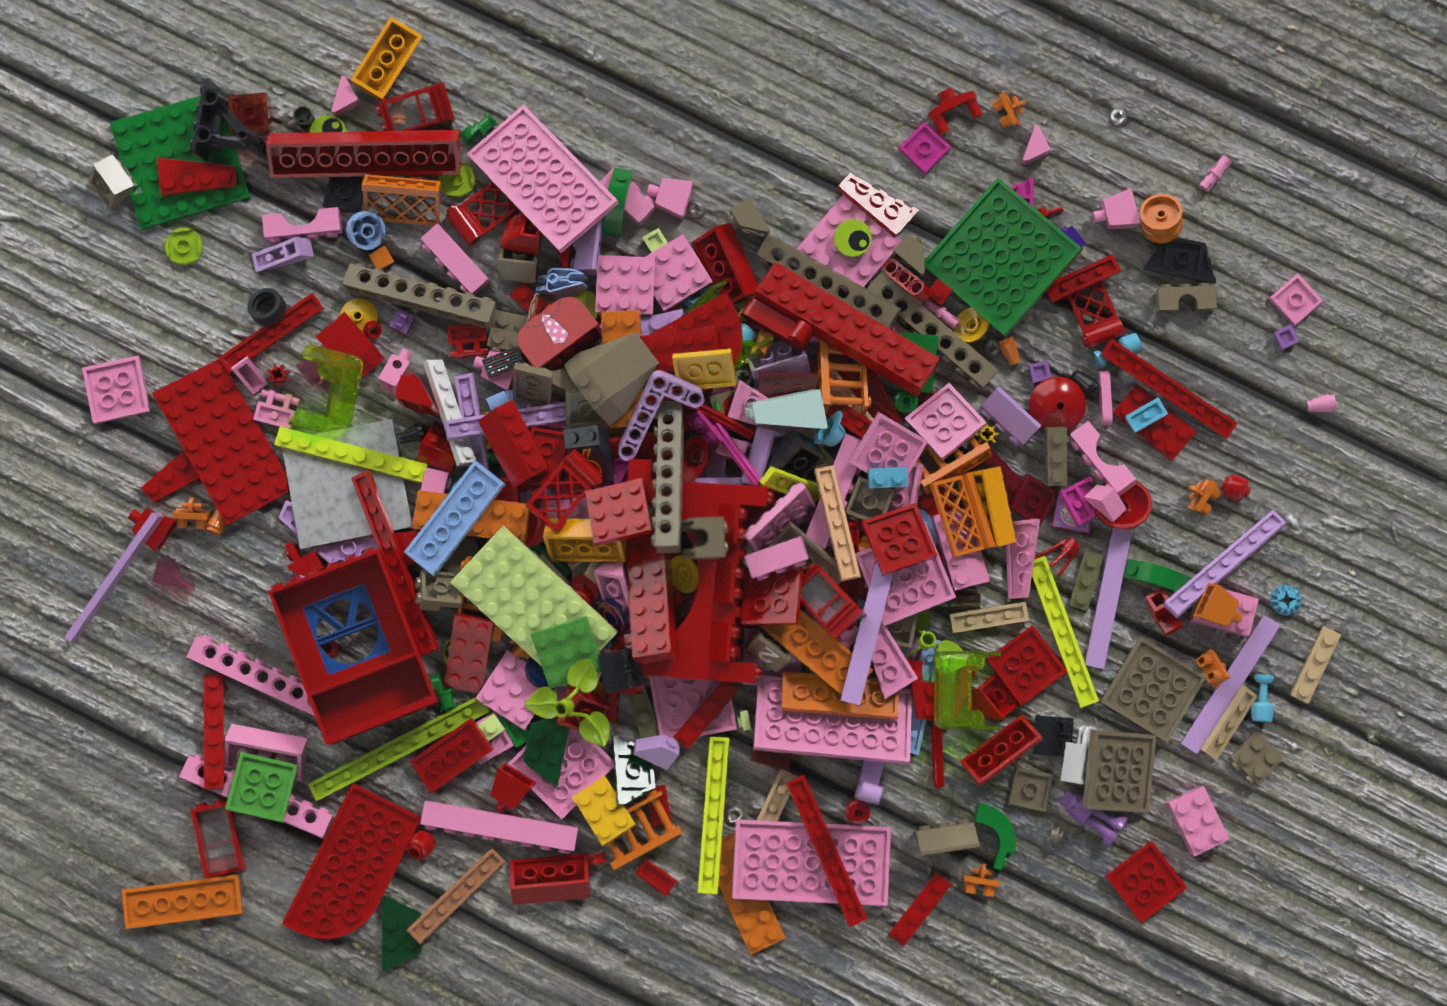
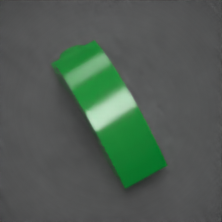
[602,167,633,238]
[1123,559,1192,594]
[973,802,1016,870]

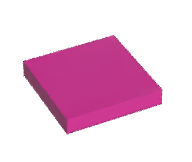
[898,121,952,175]

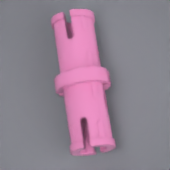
[1199,155,1232,192]
[923,299,960,330]

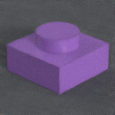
[1273,325,1299,350]
[1028,361,1051,384]

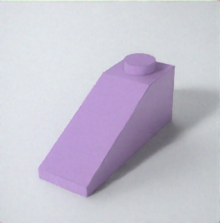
[252,237,314,273]

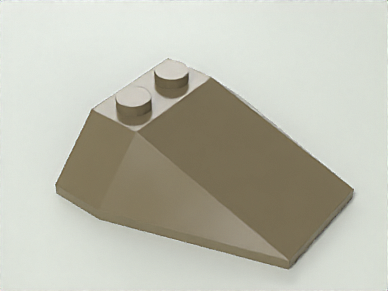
[564,332,659,426]

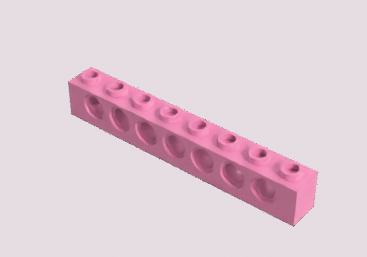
[187,634,315,716]
[179,754,334,839]

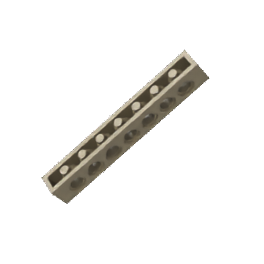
[757,234,902,329]
[343,263,497,329]
[867,272,998,390]
[652,401,684,553]

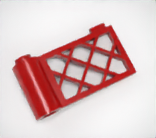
[445,182,519,246]
[1067,281,1126,350]
[525,448,603,532]

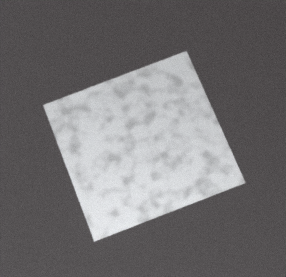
[282,419,412,549]

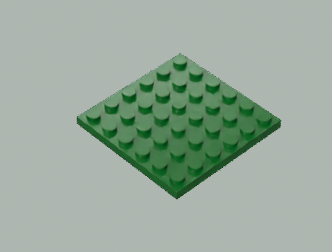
[110,93,251,230]
[924,177,1083,337]

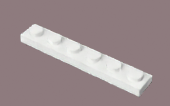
[423,360,476,466]

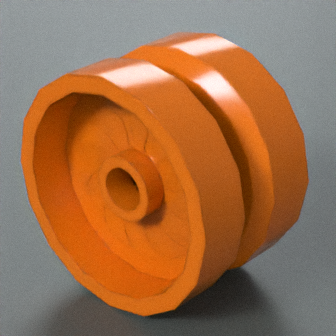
[1140,194,1183,244]

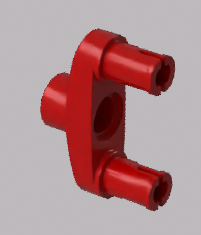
[927,87,983,136]

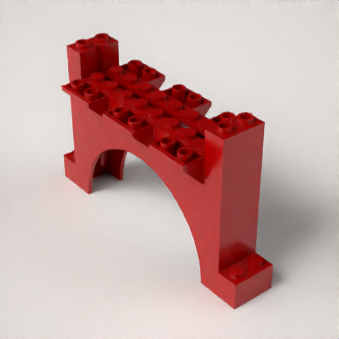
[613,459,775,695]

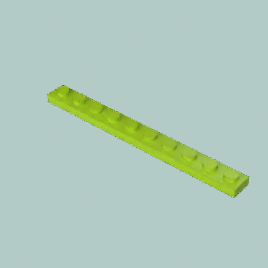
[308,697,490,802]

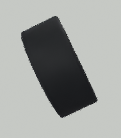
[247,288,286,326]

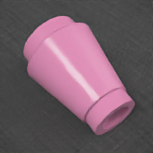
[1307,394,1337,412]

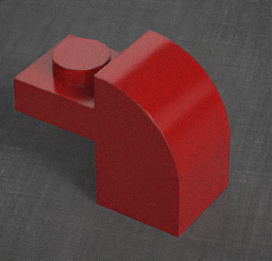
[285,541,326,576]
[1145,588,1183,636]

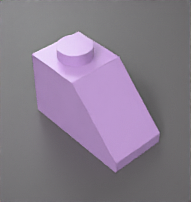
[633,735,680,770]

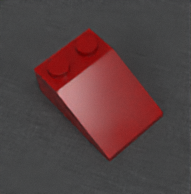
[315,312,385,383]

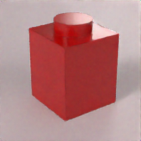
[929,279,953,307]

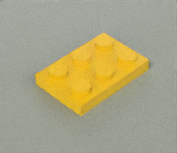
[672,349,736,391]
[572,775,636,847]

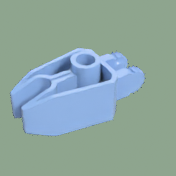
[536,268,588,300]

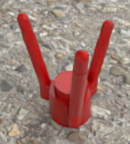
[1034,537,1080,576]

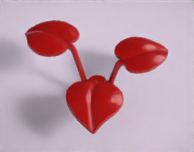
[520,479,594,548]

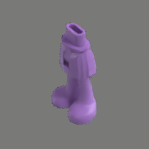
[1059,790,1127,848]

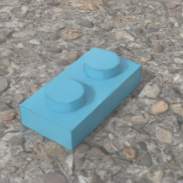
[1124,397,1168,433]
[868,467,908,488]

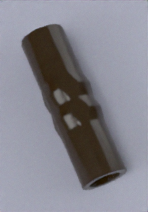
[931,592,981,610]

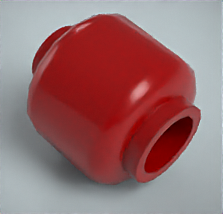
[1221,474,1251,502]
[845,798,871,825]
[407,831,436,860]

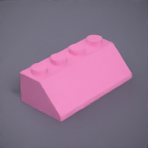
[931,508,990,591]
[225,724,307,781]

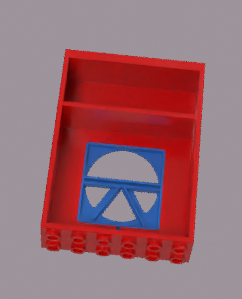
[267,547,438,747]

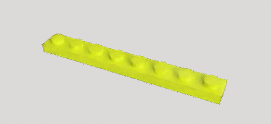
[274,427,428,484]
[1032,556,1099,708]
[698,737,730,895]

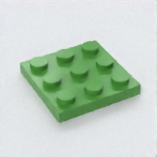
[530,615,601,689]
[225,752,298,823]

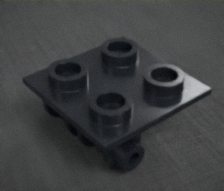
[598,648,644,693]
[1033,715,1074,757]

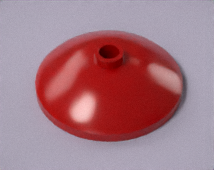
[1029,376,1086,432]
[1094,481,1152,530]

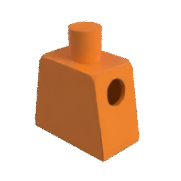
[1193,583,1243,626]

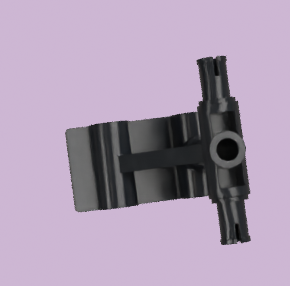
[190,78,268,161]

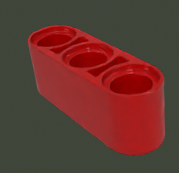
[882,259,931,302]

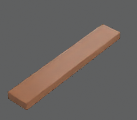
[407,848,505,944]

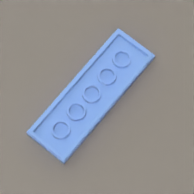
[404,460,506,576]

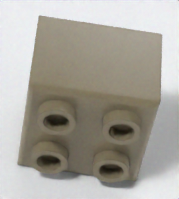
[682,517,728,560]

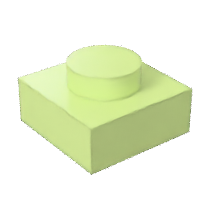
[642,228,667,253]
[737,710,751,731]
[478,714,505,741]

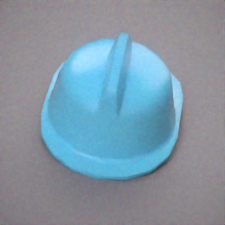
[813,411,846,447]

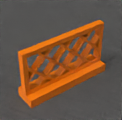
[362,174,441,226]
[930,472,996,558]

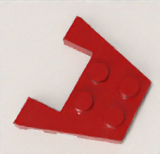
[906,659,977,723]

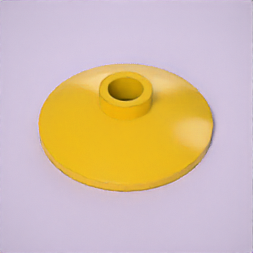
[340,298,378,332]
[954,307,989,343]
[671,555,698,593]

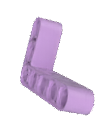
[618,370,704,461]
[854,760,884,805]

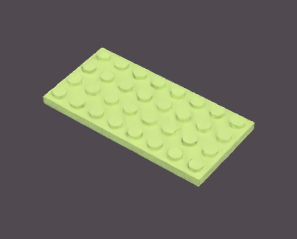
[450,525,618,688]

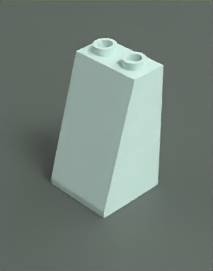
[744,389,828,429]

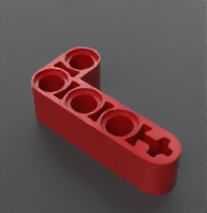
[741,298,814,351]

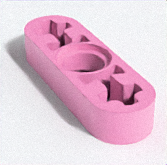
[1098,370,1113,426]

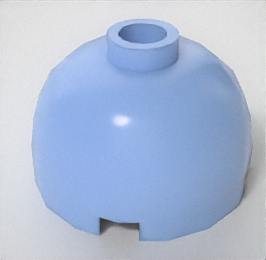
[346,211,385,250]

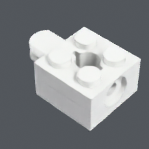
[1061,725,1097,785]

